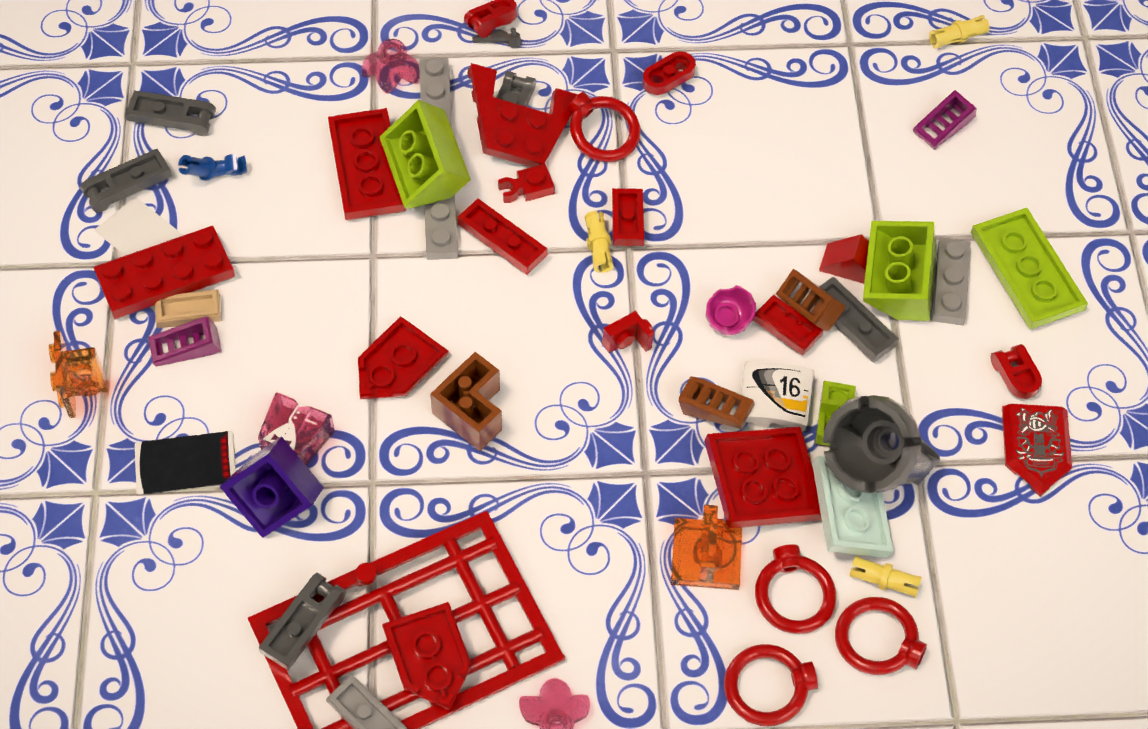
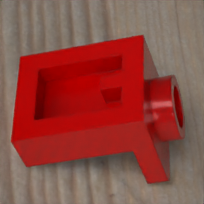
[602,310,654,353]

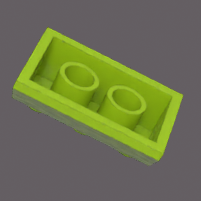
[380,100,471,209]
[863,221,937,321]

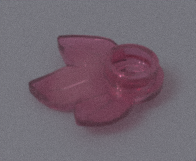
[362,39,420,94]
[519,678,590,729]

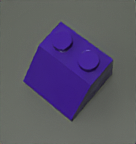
[220,436,324,538]

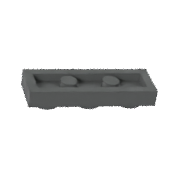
[814,276,899,362]

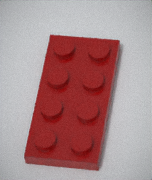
[328,108,406,220]
[93,225,235,320]

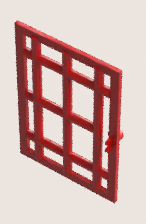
[247,510,565,729]

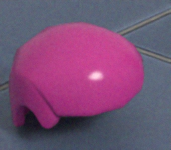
[705,285,756,335]

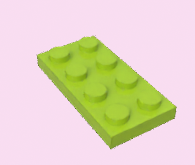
[970,207,1088,330]

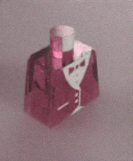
[258,392,335,465]

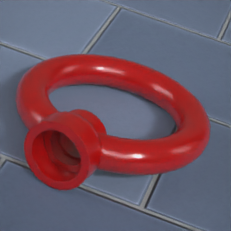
[567,91,641,162]
[755,544,837,634]
[835,597,928,675]
[724,644,818,726]

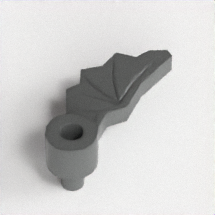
[472,28,521,48]

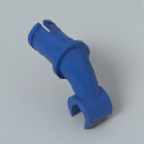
[178,153,247,181]

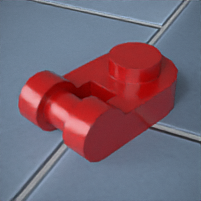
[464,0,518,38]
[990,344,1042,399]

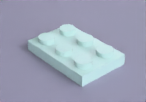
[812,456,894,558]

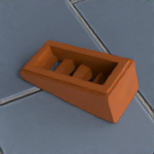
[776,268,845,331]
[678,376,755,429]

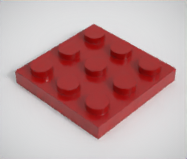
[704,427,822,529]

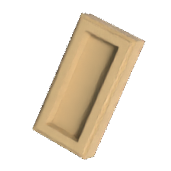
[155,289,222,328]

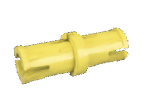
[929,15,989,49]
[584,211,614,273]
[849,556,922,598]

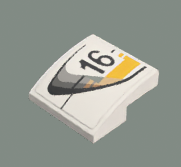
[740,361,814,431]

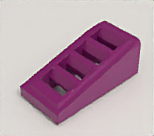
[913,90,977,149]
[148,316,222,367]

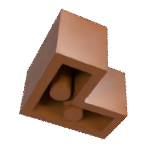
[430,351,502,451]

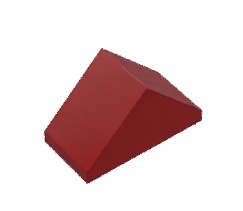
[819,234,869,284]

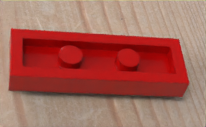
[457,198,548,274]

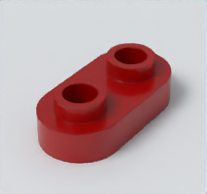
[642,51,696,95]

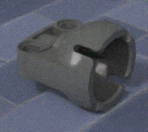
[823,395,941,493]

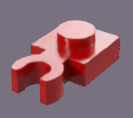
[498,164,555,203]

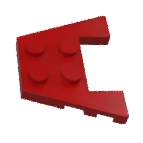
[467,63,578,167]

